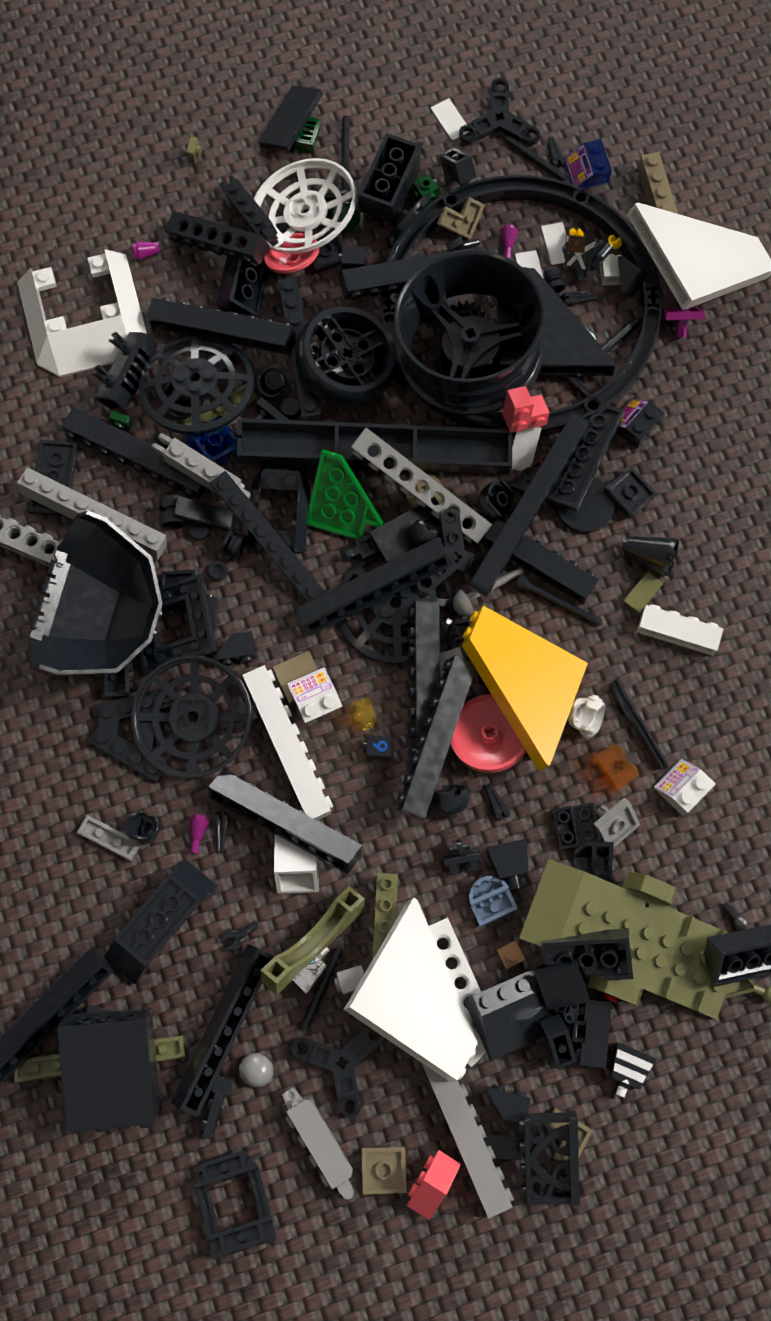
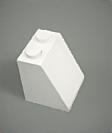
[274,835,319,894]

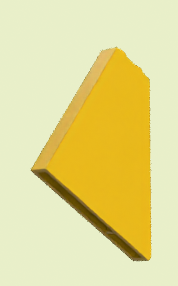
[462,606,588,771]

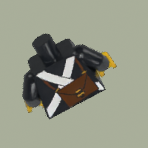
[562,228,622,281]

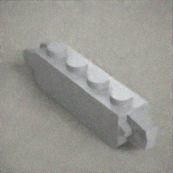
[151,433,251,498]
[282,1087,354,1200]

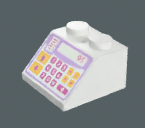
[287,667,342,723]
[654,759,716,816]

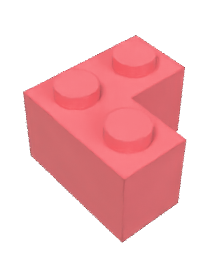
[502,386,550,433]
[407,1150,461,1220]

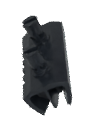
[92,332,158,411]

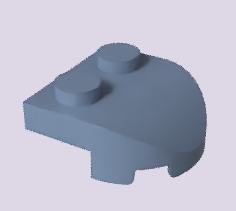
[469,876,518,927]

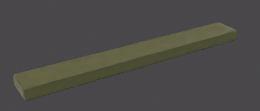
[14,1035,186,1082]

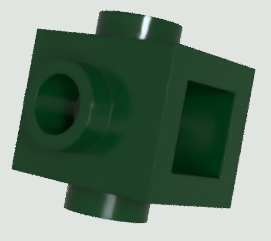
[412,174,440,207]

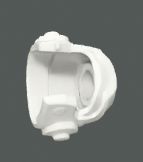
[567,695,605,738]

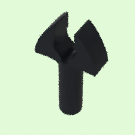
[446,237,480,252]
[221,921,259,951]

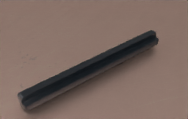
[609,679,668,770]

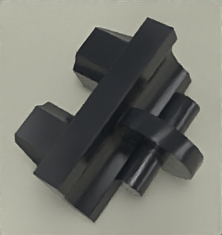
[442,839,481,876]

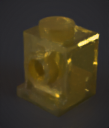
[350,697,377,731]

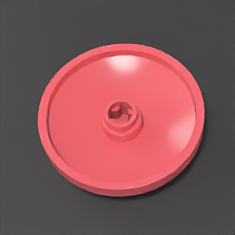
[451,694,527,773]

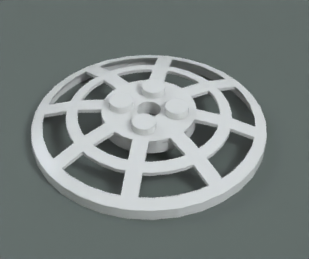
[254,158,357,254]

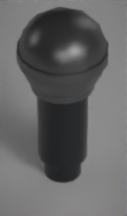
[722,902,749,930]

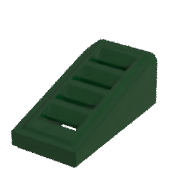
[295,117,322,153]

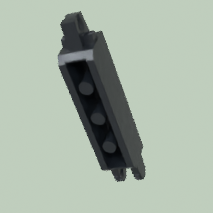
[219,175,279,247]

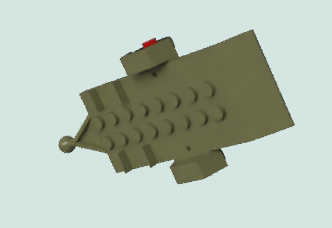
[519,859,771,1020]

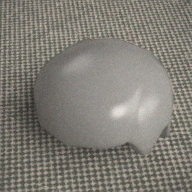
[239,1053,273,1088]

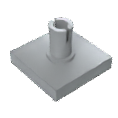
[594,797,640,847]

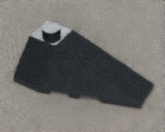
[542,928,634,980]

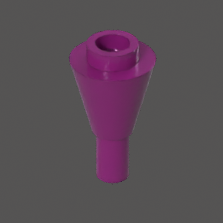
[500,225,518,259]
[189,814,209,853]

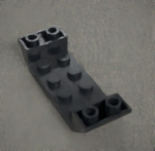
[104,860,218,985]

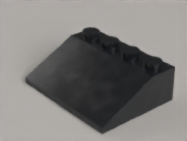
[464,964,553,1061]

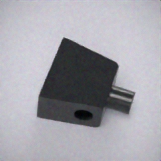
[486,839,528,890]

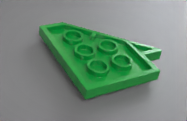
[307,450,384,540]

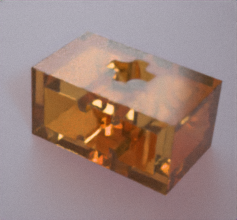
[592,743,639,793]

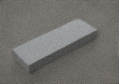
[77,815,140,862]

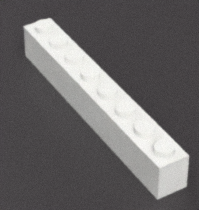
[243,665,333,820]

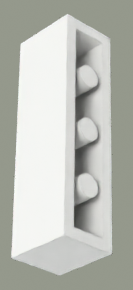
[637,605,723,656]

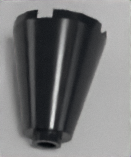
[622,536,679,576]

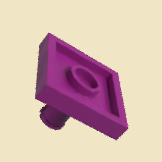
[661,307,705,337]

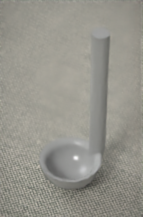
[453,567,524,617]

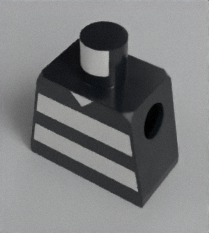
[609,1042,657,1098]

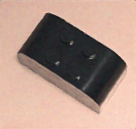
[358,133,421,224]

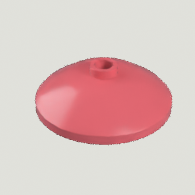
[264,233,319,274]

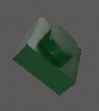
[109,411,133,431]

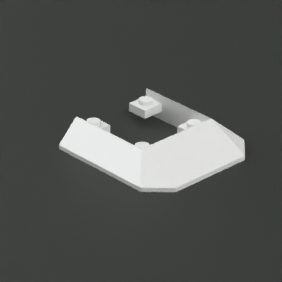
[17,249,147,377]

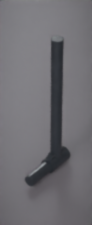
[324,115,352,201]
[561,318,640,398]

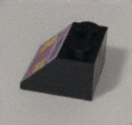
[616,398,665,449]

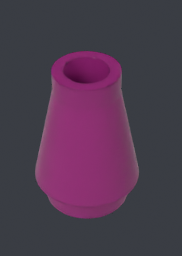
[131,241,160,260]

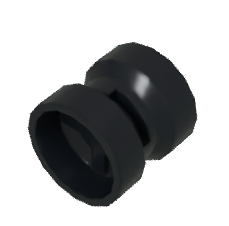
[542,268,566,294]

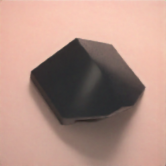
[573,840,614,882]

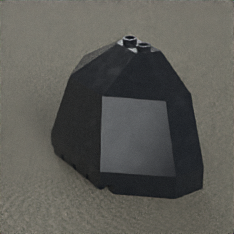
[28,510,163,675]

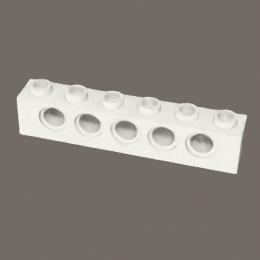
[429,918,483,1048]

